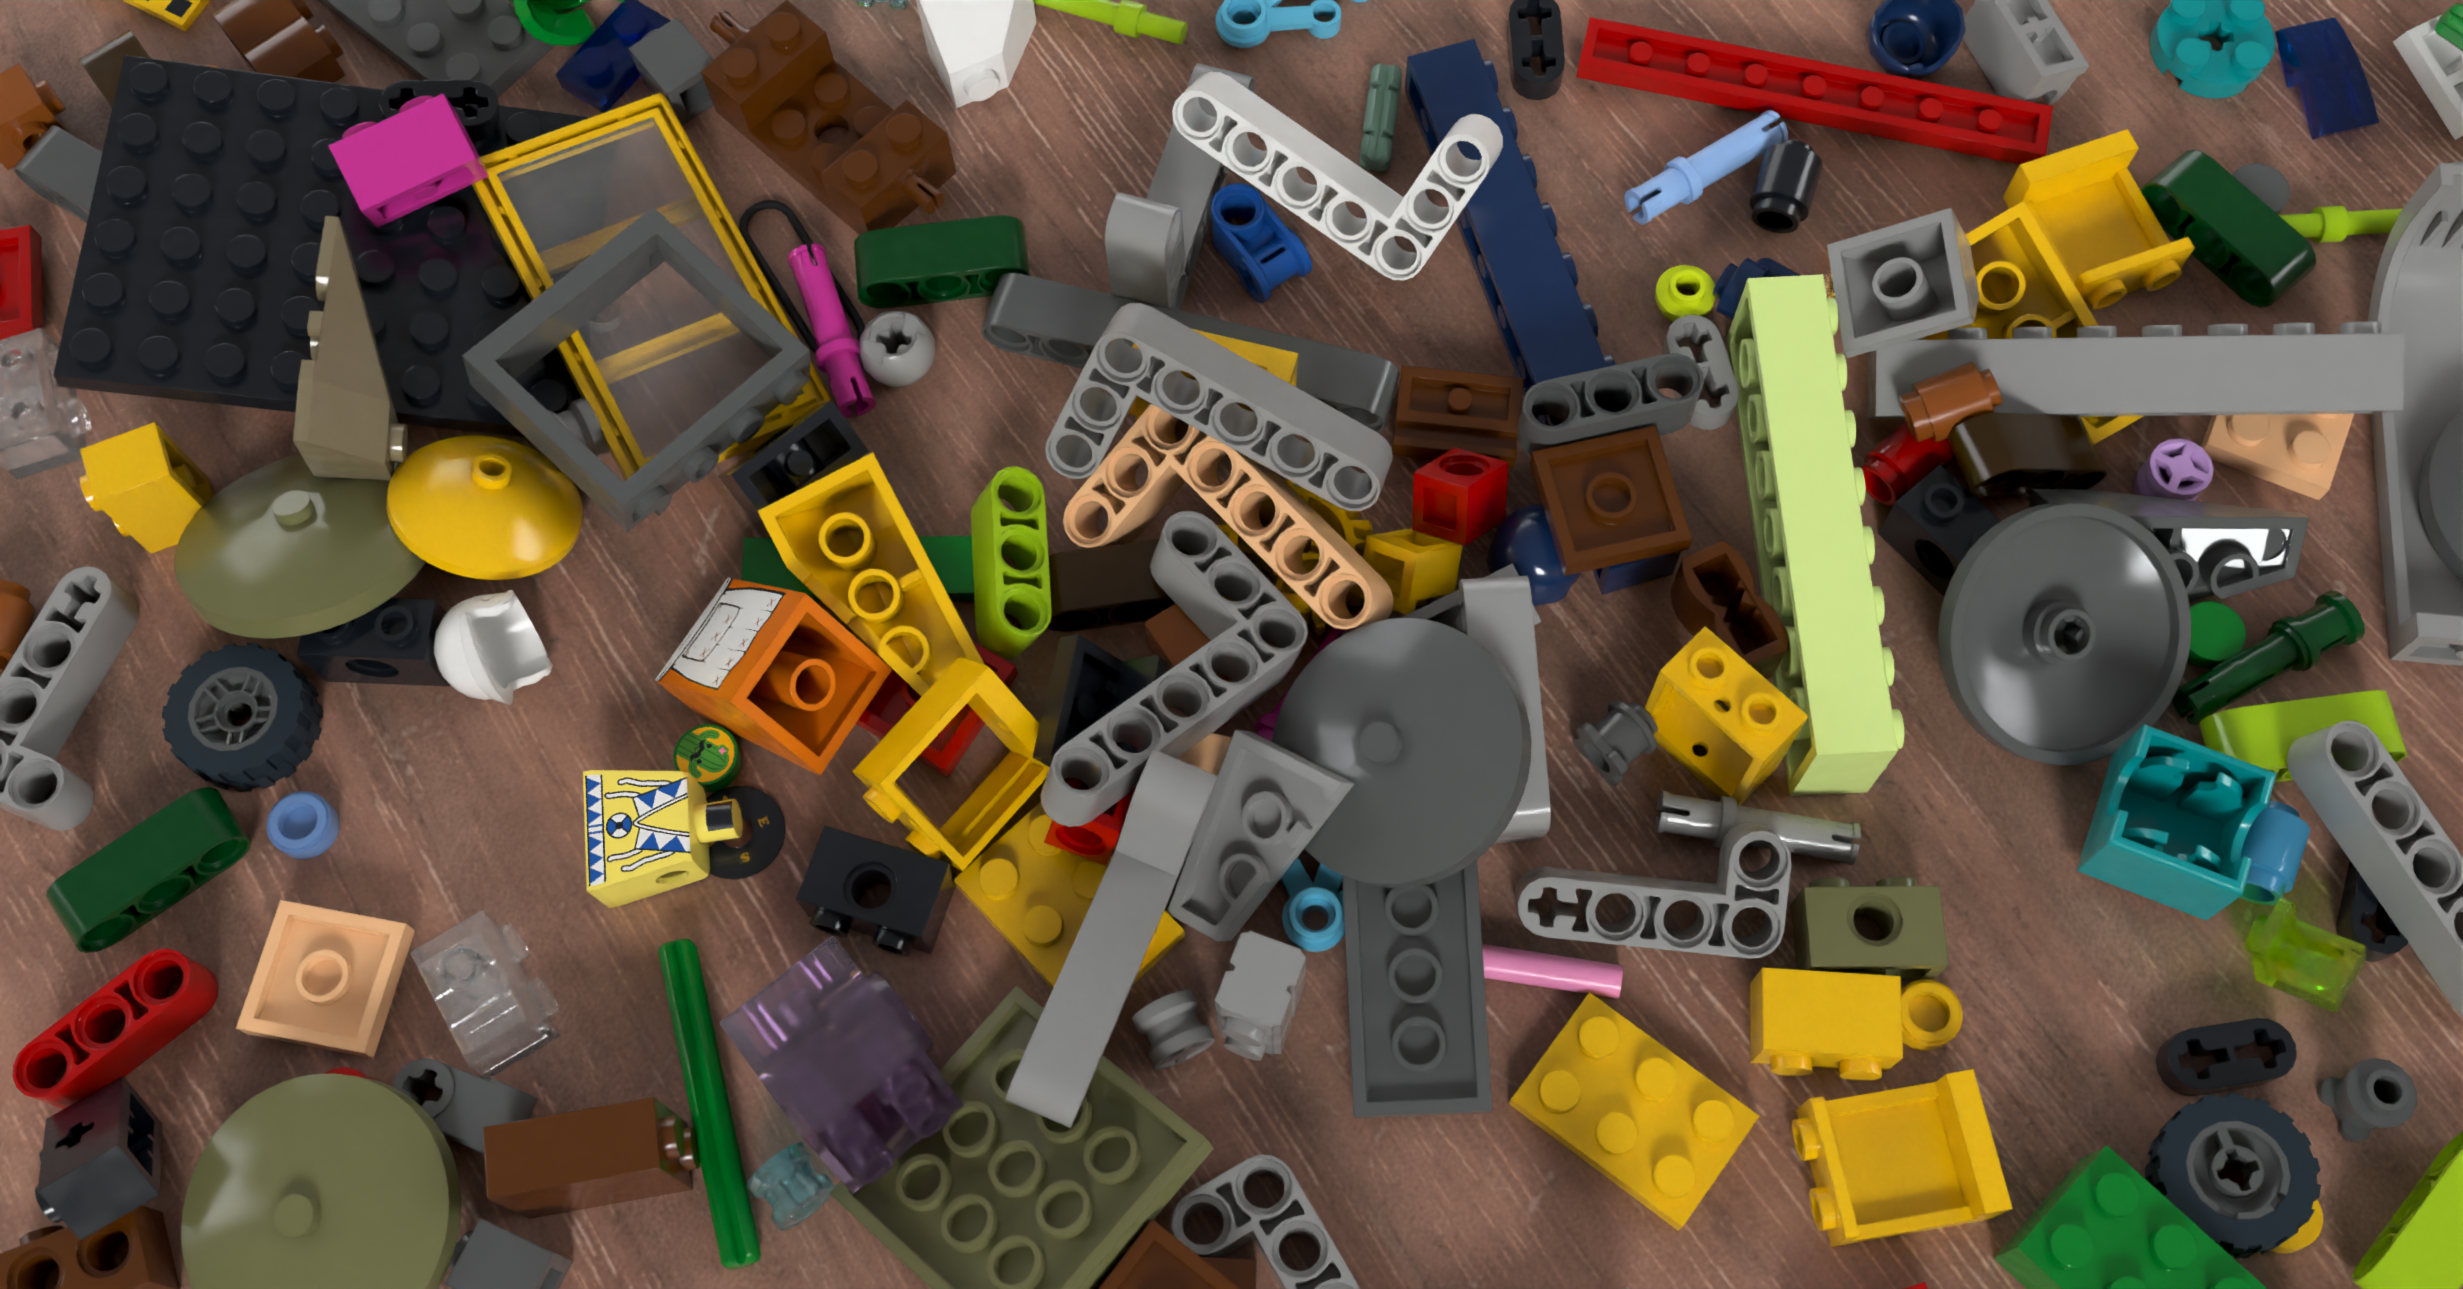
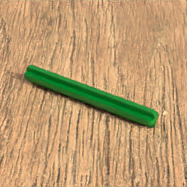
[658,938,761,1269]

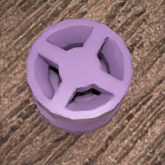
[2133,438,2214,501]

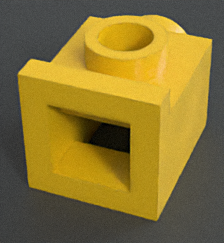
[1359,528,1463,615]

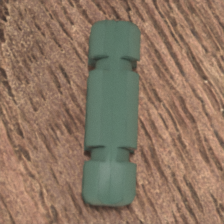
[1359,63,1402,172]

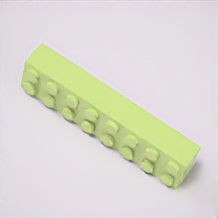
[1726,274,1905,796]

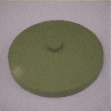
[174,454,426,639]
[181,1073,462,1289]

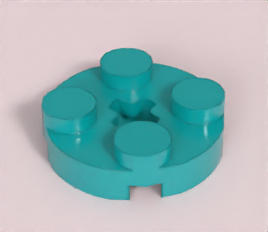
[2150,0,2275,98]

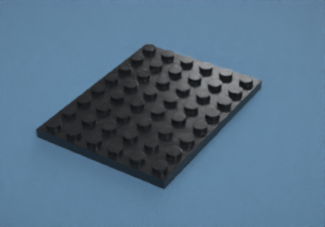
[53,55,617,437]

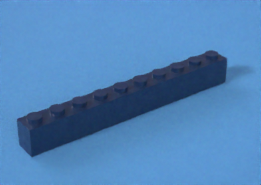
[1405,39,1681,595]

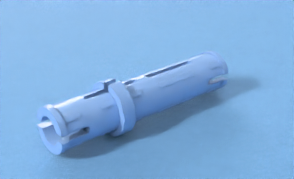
[1624,110,1788,225]

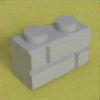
[1215,930,1306,1061]

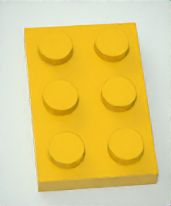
[953,802,1185,989]
[1509,992,1760,1231]

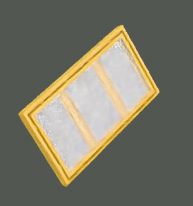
[472,93,834,481]

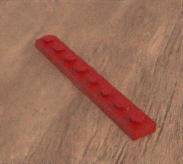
[1576,17,2053,164]

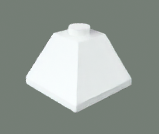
[916,0,1037,108]

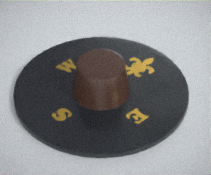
[706,786,785,880]

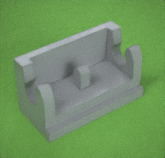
[1962,0,2089,106]

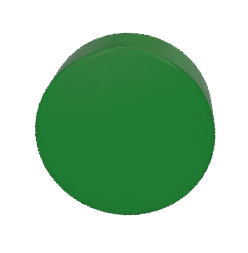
[2187,601,2246,669]

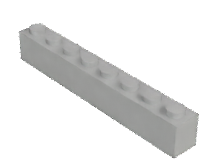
[1867,322,2405,419]

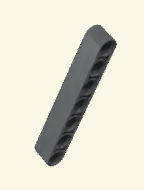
[981,273,1400,433]

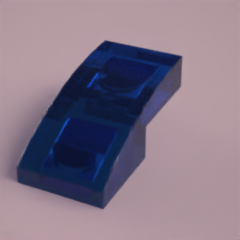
[2275,17,2379,140]

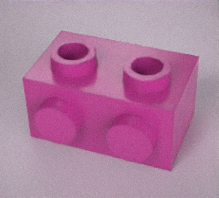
[328,93,489,228]

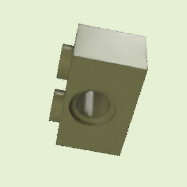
[1791,877,1949,982]

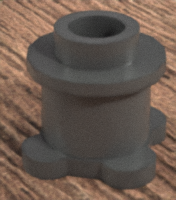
[1572,700,1658,786]
[2317,1058,2417,1143]

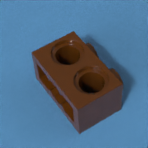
[0,1205,180,1289]

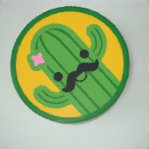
[673,724,742,792]

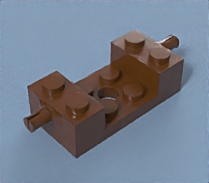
[701,0,956,235]

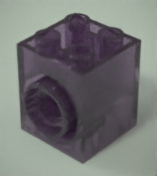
[719,935,964,1194]

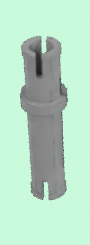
[1654,791,1861,865]

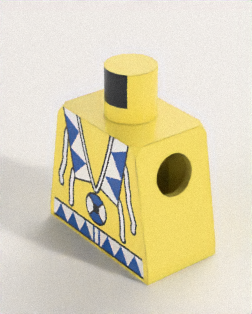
[583,770,743,908]

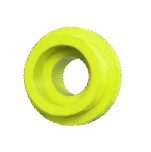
[1655,265,1716,322]

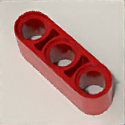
[12,948,218,1109]

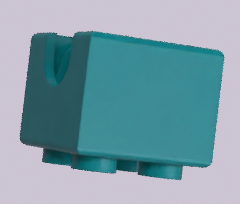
[2076,724,2277,921]

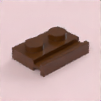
[1392,365,1524,468]

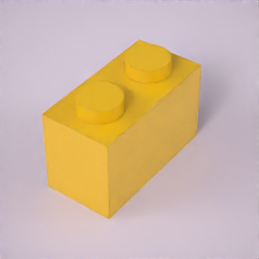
[79,422,214,554]
[1750,967,1903,1080]

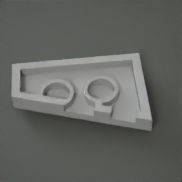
[1167,730,1355,941]

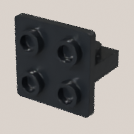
[1032,634,1168,786]

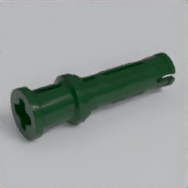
[2172,590,2365,725]

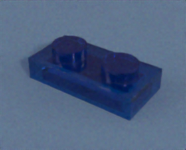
[555,0,671,113]

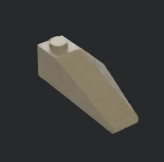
[293,216,408,481]

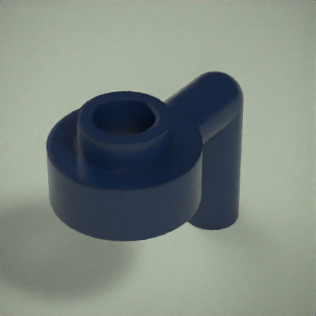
[1713,258,1801,320]

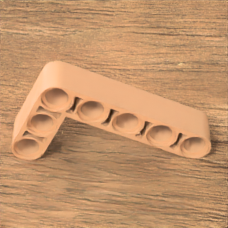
[1063,404,1394,630]

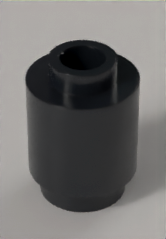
[1749,140,1823,233]

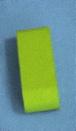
[971,466,1052,659]
[2199,690,2408,783]
[2351,1131,2463,1289]

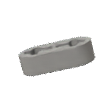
[1662,315,1739,430]

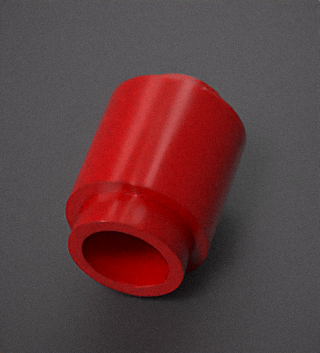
[1860,421,1953,506]

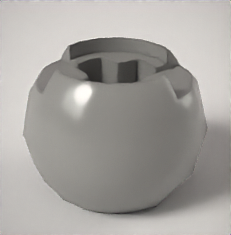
[859,310,935,387]

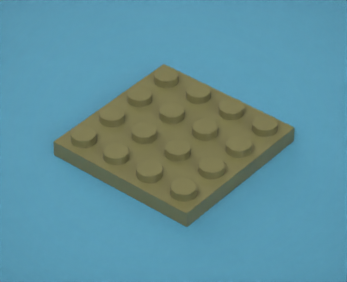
[829,986,1214,1289]

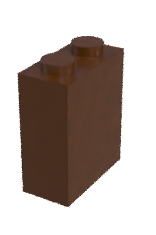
[483,1097,700,1219]

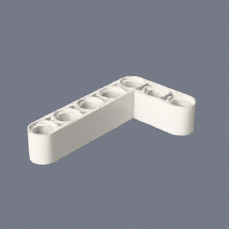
[1172,72,1503,281]

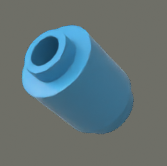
[2239,801,2310,905]

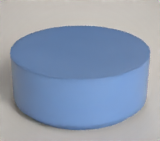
[266,791,340,859]

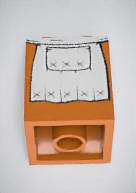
[655,578,892,775]

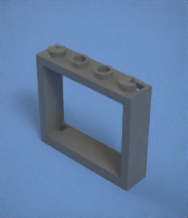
[462,207,810,533]

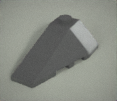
[2029,489,2309,602]

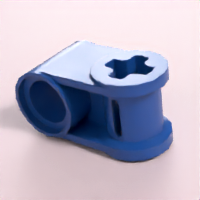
[1211,183,1312,303]

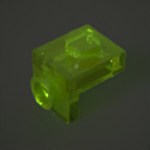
[2246,897,2366,1013]

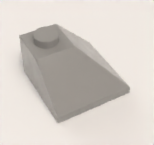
[1827,208,1979,358]

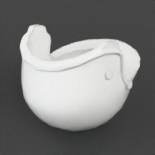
[434,590,553,705]

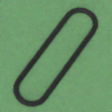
[739,200,865,354]

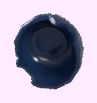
[1866,0,1966,79]
[1487,505,1582,606]

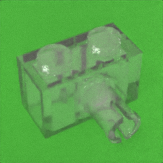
[410,910,561,1078]

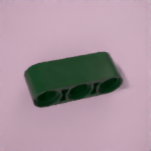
[2141,149,2316,308]
[854,215,1030,309]
[46,787,251,953]

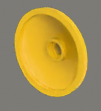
[386,435,583,580]

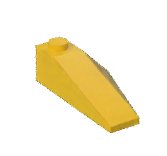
[1958,200,2144,444]
[758,452,985,697]

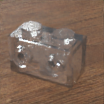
[0,328,91,479]

